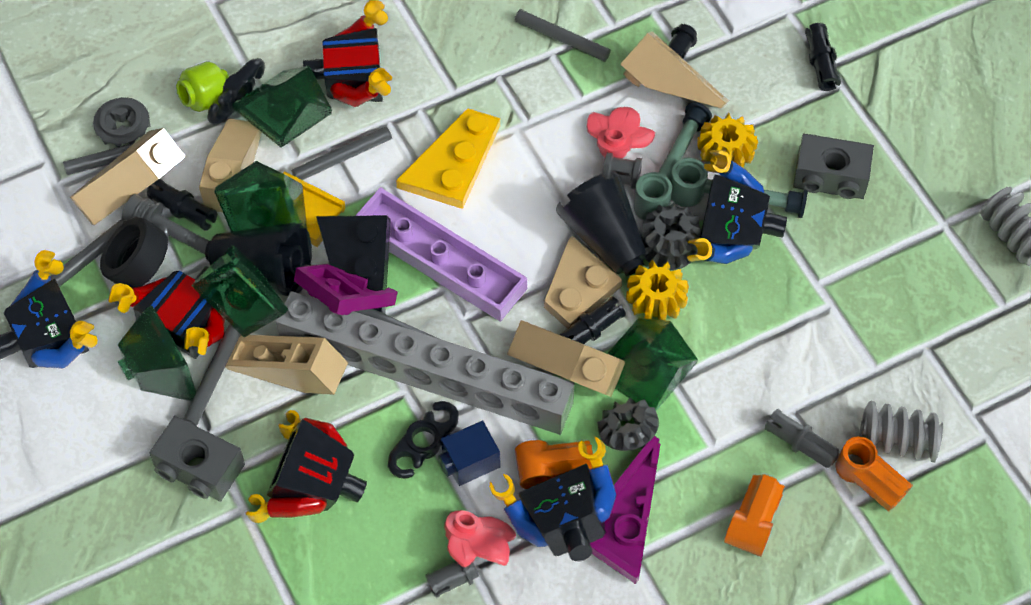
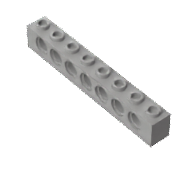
[276,291,575,435]

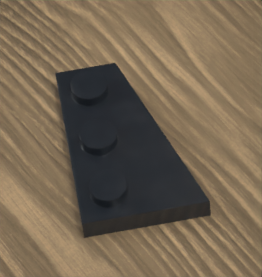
[316,215,391,314]

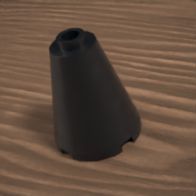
[556,171,647,276]
[205,223,312,296]

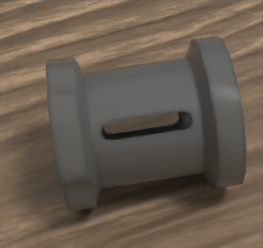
[602,152,643,189]

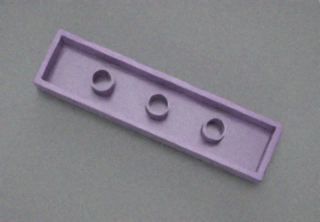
[355,187,527,322]

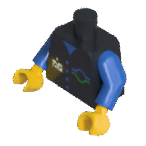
[687,150,787,264]
[0,250,98,369]
[489,436,616,561]

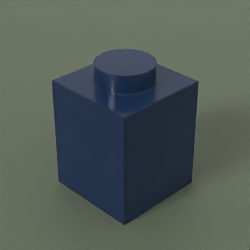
[438,420,500,486]

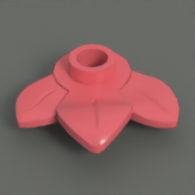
[587,107,655,158]
[444,510,516,568]

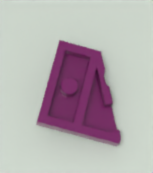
[294,264,398,315]

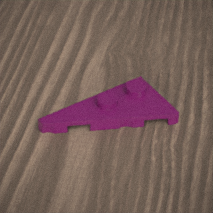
[590,436,661,584]

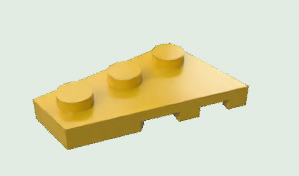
[396,108,500,209]

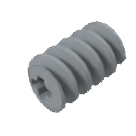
[980,187,1031,266]
[859,401,943,463]

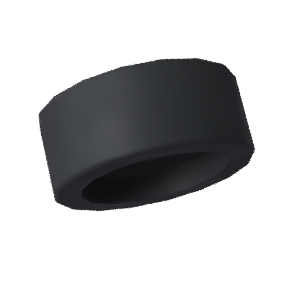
[100,217,168,288]

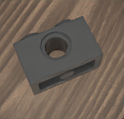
[793,133,874,199]
[149,415,245,502]

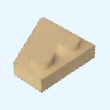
[544,236,622,329]

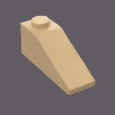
[621,32,729,108]
[199,119,263,215]
[70,128,185,225]
[507,320,625,397]
[225,334,348,395]

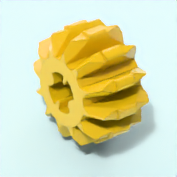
[697,112,758,168]
[626,260,689,324]

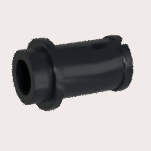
[668,24,697,59]

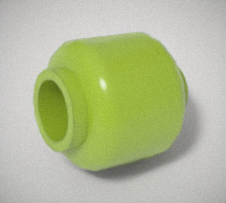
[176,61,229,112]

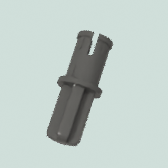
[765,409,839,468]

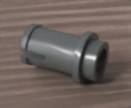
[425,561,479,598]

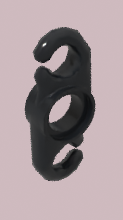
[207,58,265,125]
[388,401,459,479]

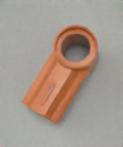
[835,436,913,512]
[515,440,593,489]
[724,474,785,557]

